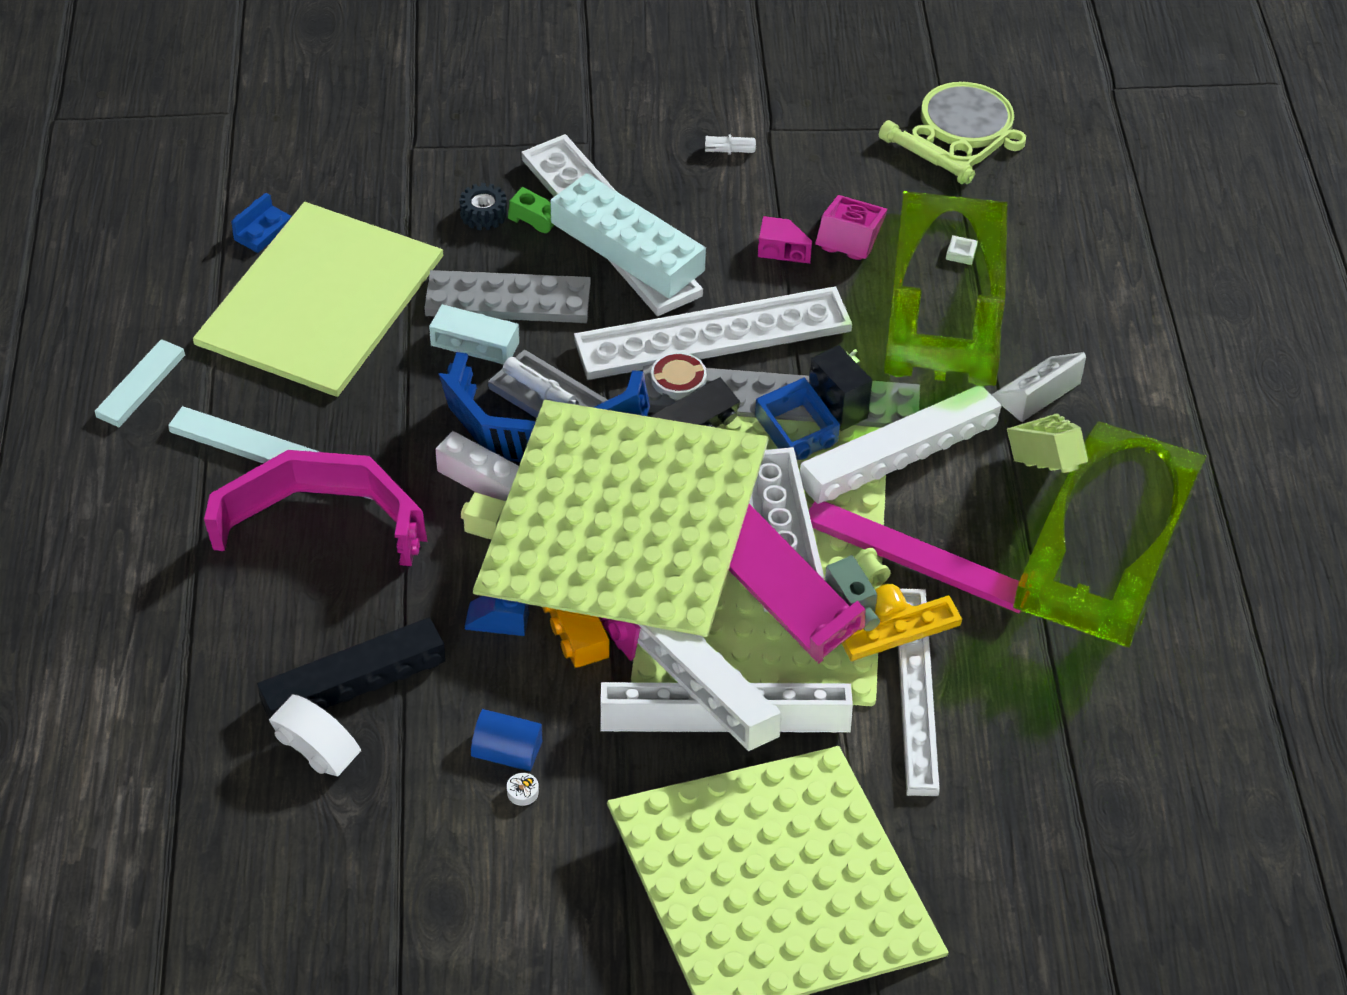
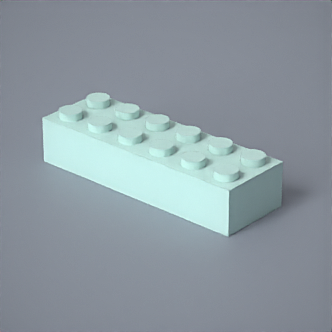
[551,173,706,299]

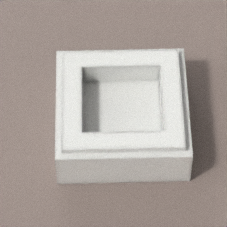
[946,235,978,265]

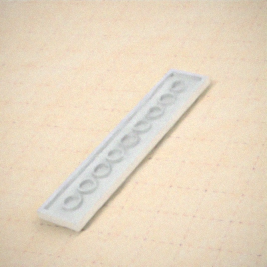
[521,134,703,316]
[574,286,852,380]

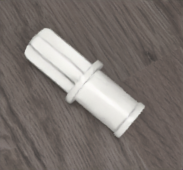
[705,134,756,155]

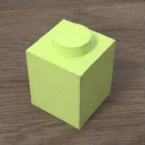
[461,492,506,540]

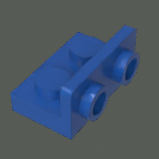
[231,193,292,253]

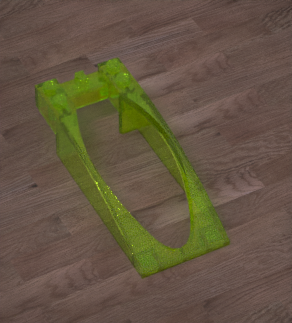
[884,191,1007,386]
[1013,421,1207,648]

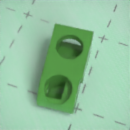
[508,187,555,233]

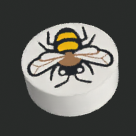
[507,773,539,806]

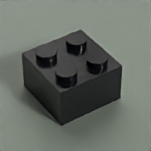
[809,345,873,431]

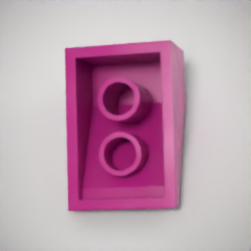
[815,195,888,260]

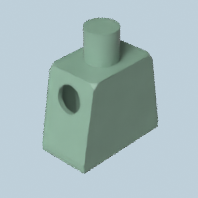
[825,555,880,631]

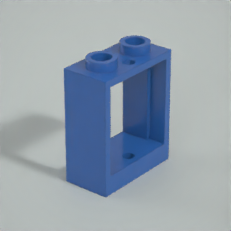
[755,377,840,460]

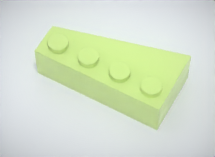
[1007,413,1088,473]

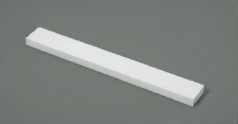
[898,589,939,796]

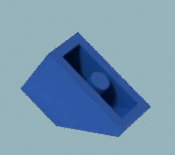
[465,596,529,636]

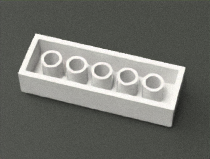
[749,447,825,612]

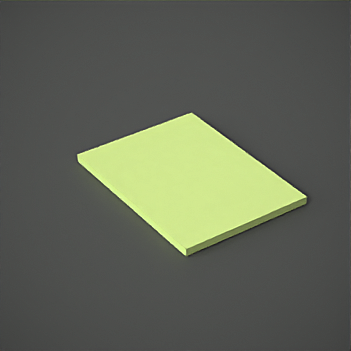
[193,202,443,397]

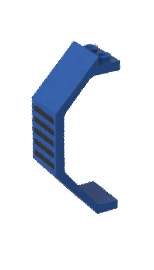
[439,352,650,462]

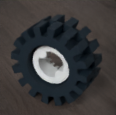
[459,183,507,230]

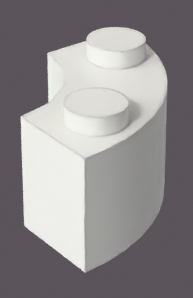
[269,694,361,777]

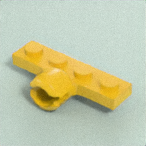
[841,584,962,661]

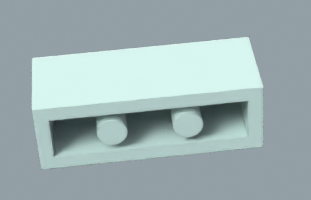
[429,304,519,364]

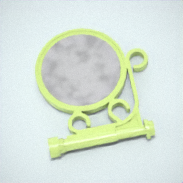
[879,82,1026,184]

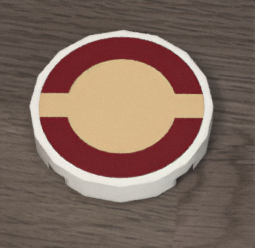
[651,352,707,400]

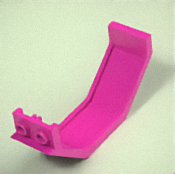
[204,450,427,566]

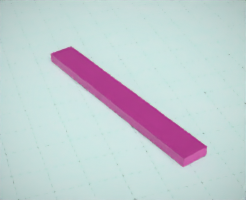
[809,501,1032,613]

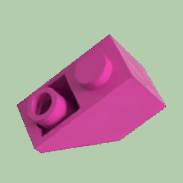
[758,216,812,264]

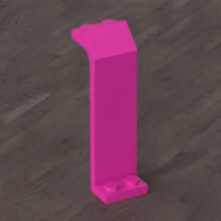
[729,504,866,664]

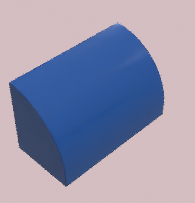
[471,709,542,772]

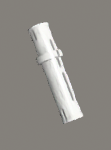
[503,357,577,405]

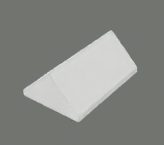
[992,352,1086,422]

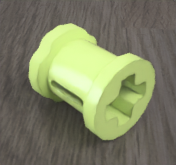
[854,548,891,587]

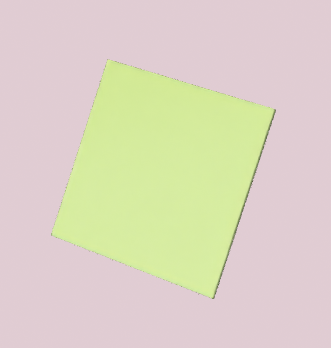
[473,400,769,637]
[607,746,949,995]

